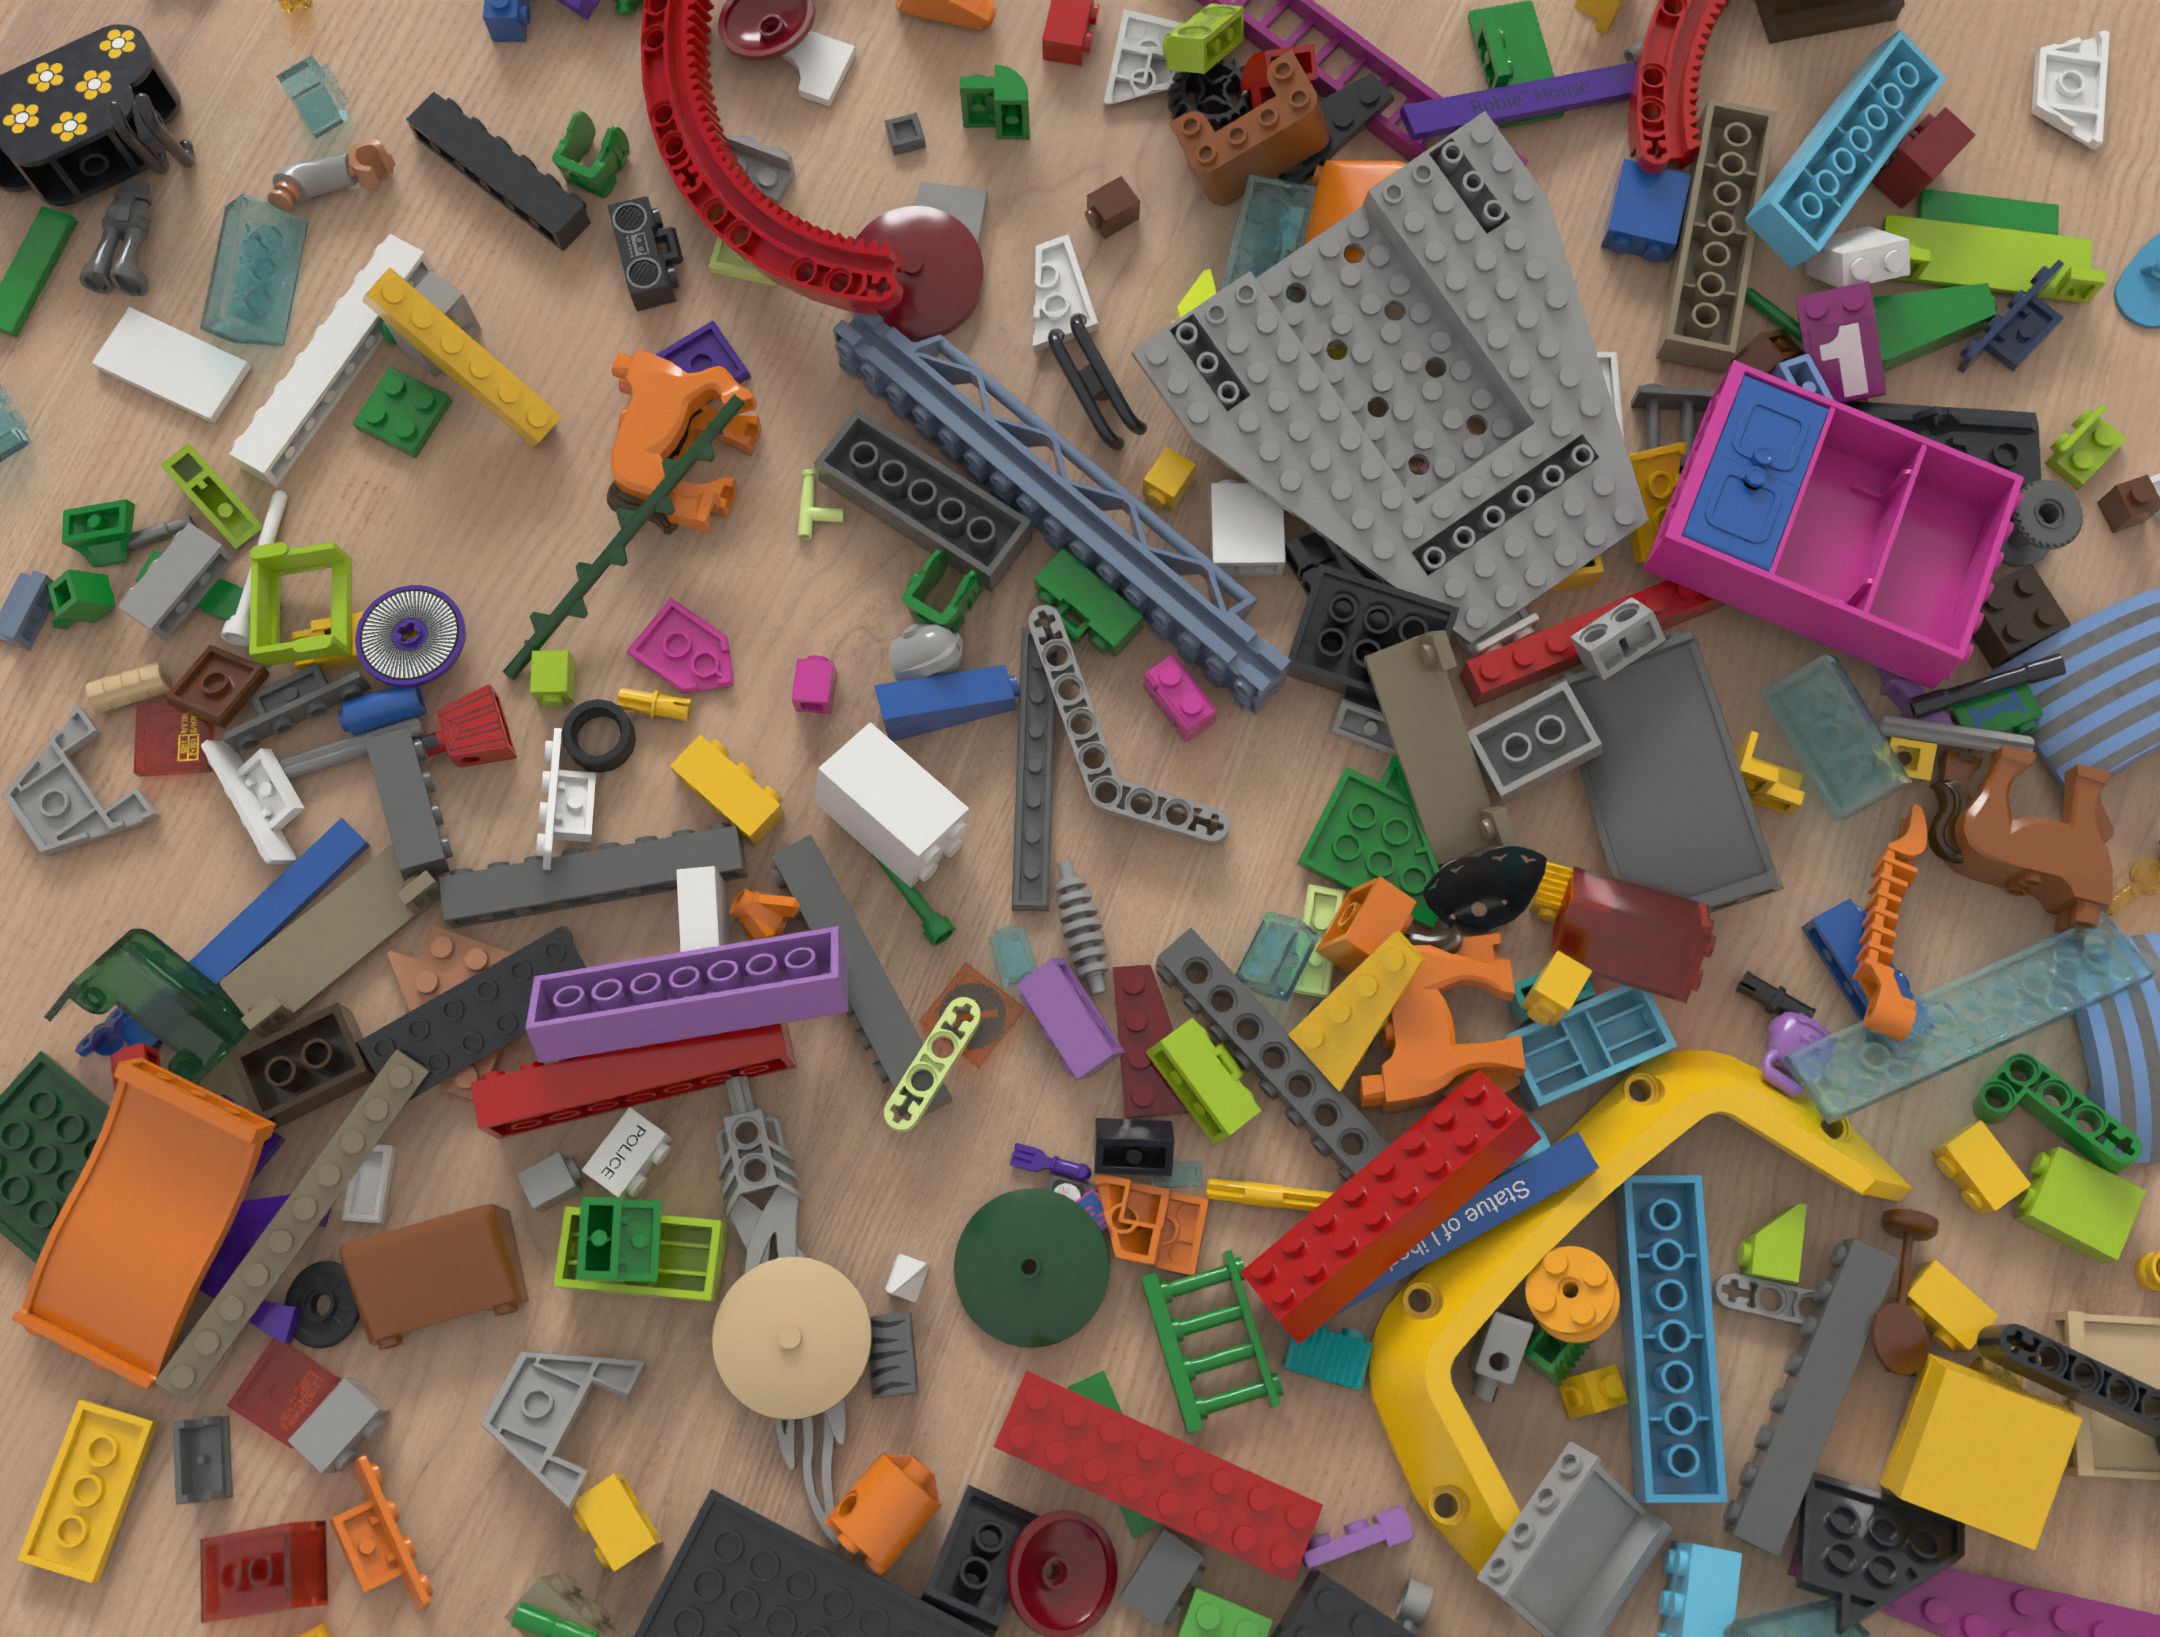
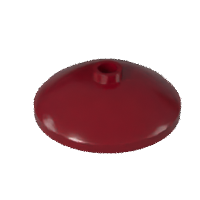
[718,0,816,61]
[1007,1510,1117,1637]

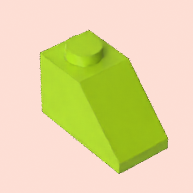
[1737,1203,1807,1285]

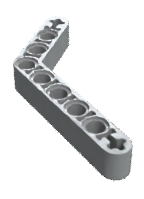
[1028,605,1229,846]

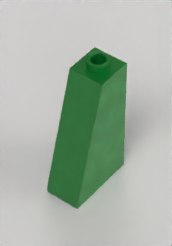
[1872,283,1997,373]

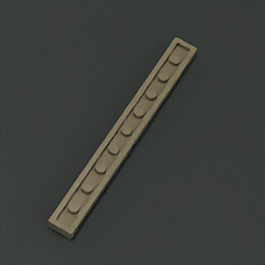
[154,1049,430,1404]

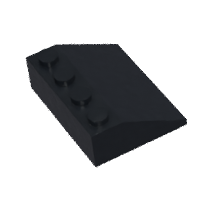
[1286,563,1460,706]

